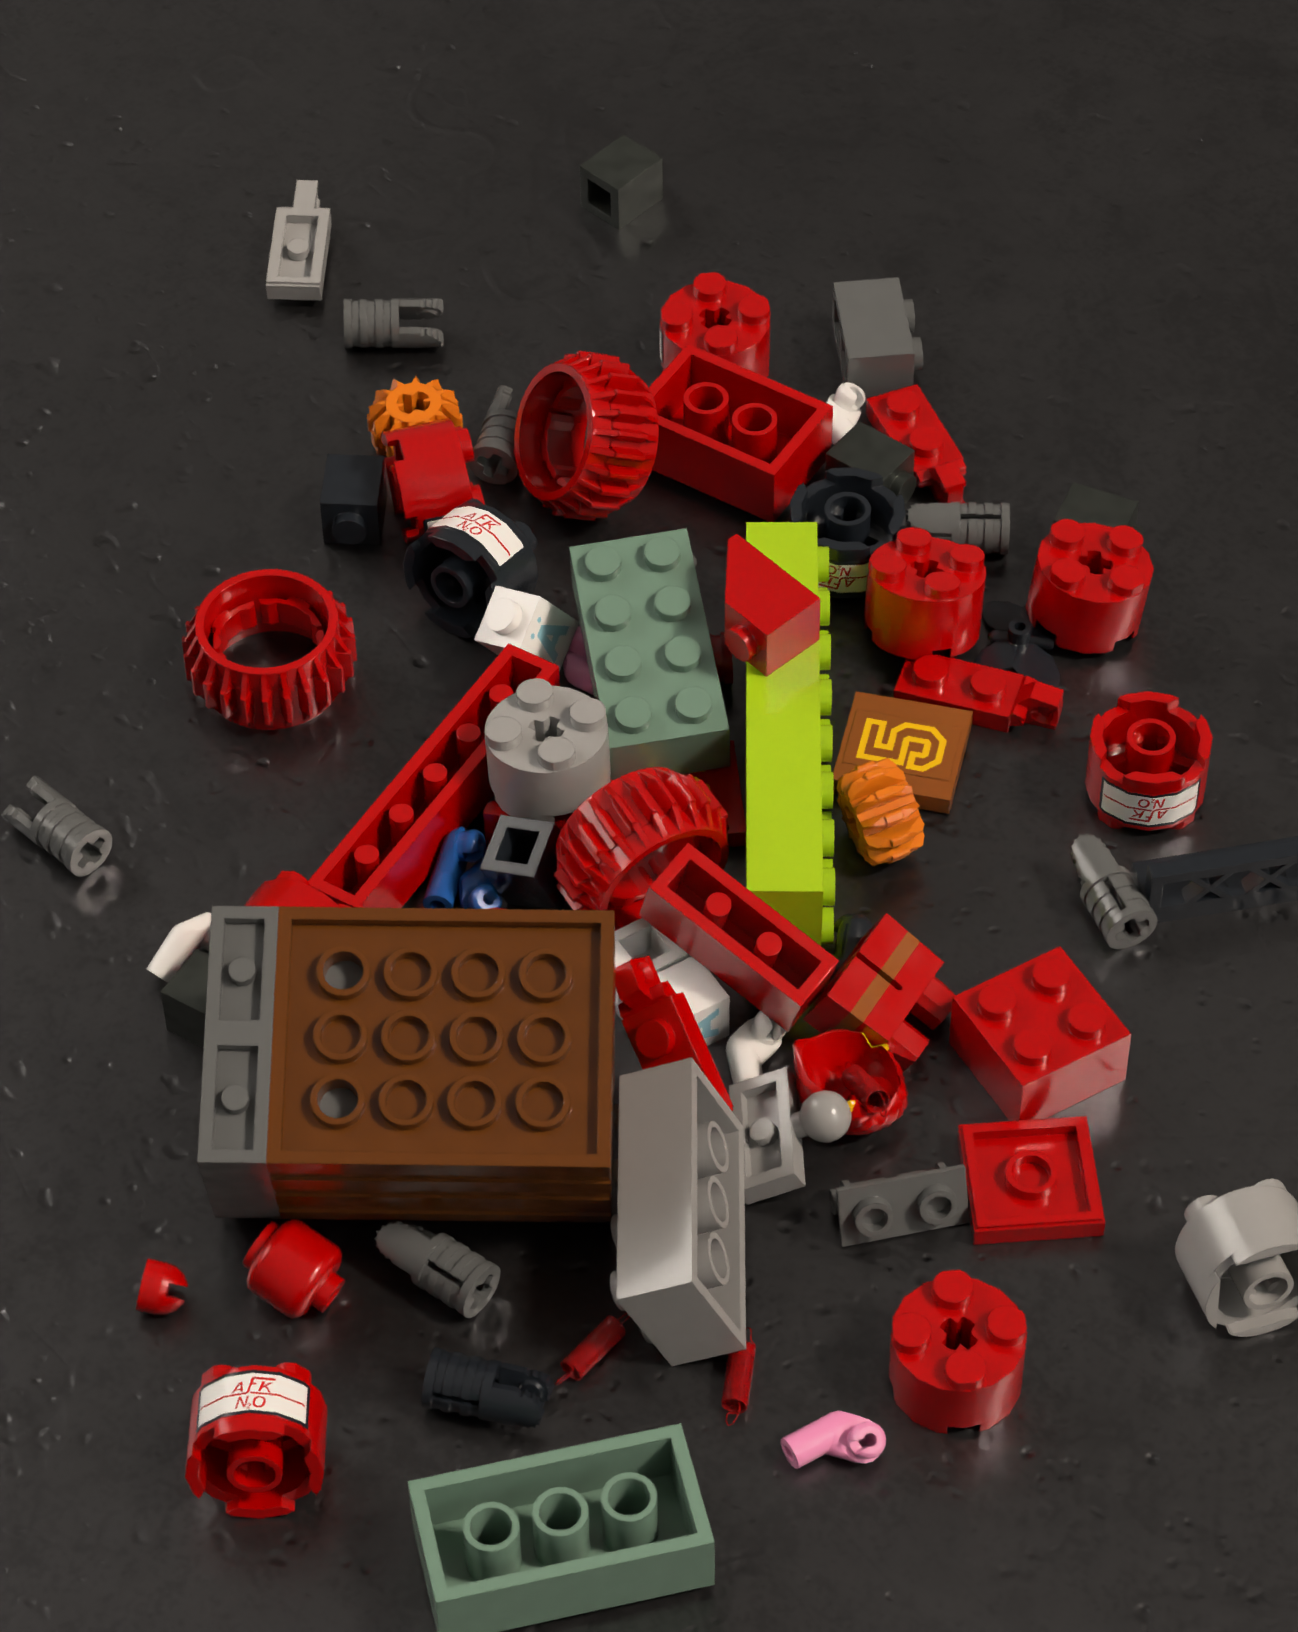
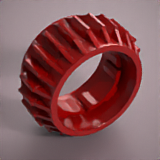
[514,350,659,521]
[182,569,357,730]
[554,767,730,931]

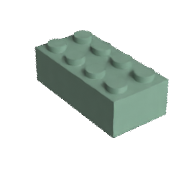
[569,528,730,780]
[408,1423,715,1632]

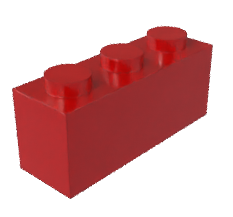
[639,843,839,1032]

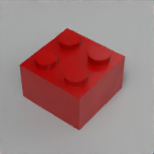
[949,946,1131,1121]

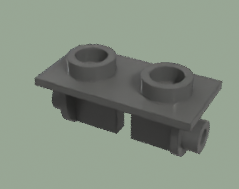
[829,1161,969,1247]

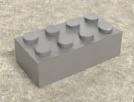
[610,1057,746,1366]

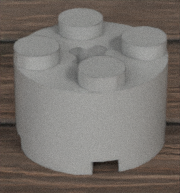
[484,678,611,823]
[1175,1179,1298,1337]

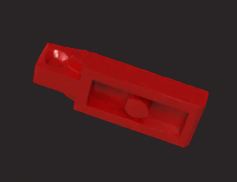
[866,384,967,503]
[894,653,1064,733]
[615,956,734,1111]

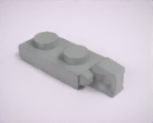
[266,180,332,300]

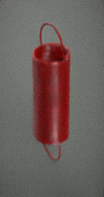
[841,1061,890,1117]
[555,1313,630,1386]
[721,1327,756,1426]

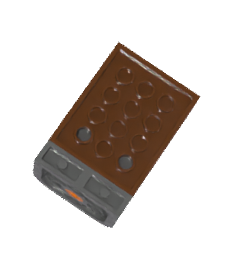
[197,906,616,1223]

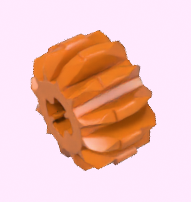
[367,375,463,457]
[836,758,925,866]

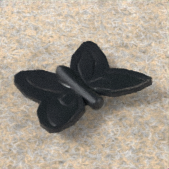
[973,601,1060,688]

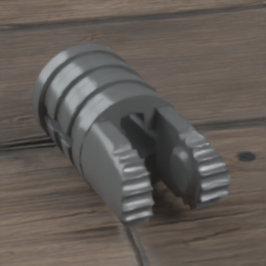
[344,298,444,349]
[468,385,518,485]
[905,502,1010,555]
[2,775,112,876]
[1070,833,1158,949]
[374,1221,501,1318]

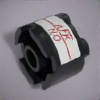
[790,467,906,601]
[403,498,539,638]

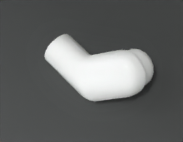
[826,382,866,445]
[146,912,211,982]
[726,1011,786,1084]

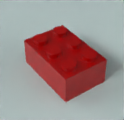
[649,344,833,522]

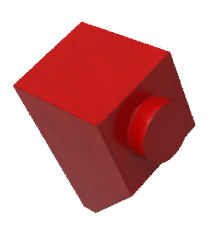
[724,534,821,677]

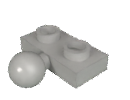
[729,1067,852,1205]

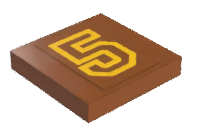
[833,691,973,814]

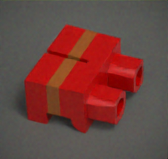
[803,913,955,1072]

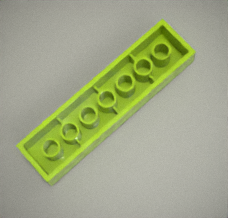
[745,522,835,946]

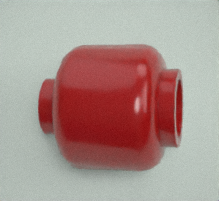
[242,1219,345,1319]

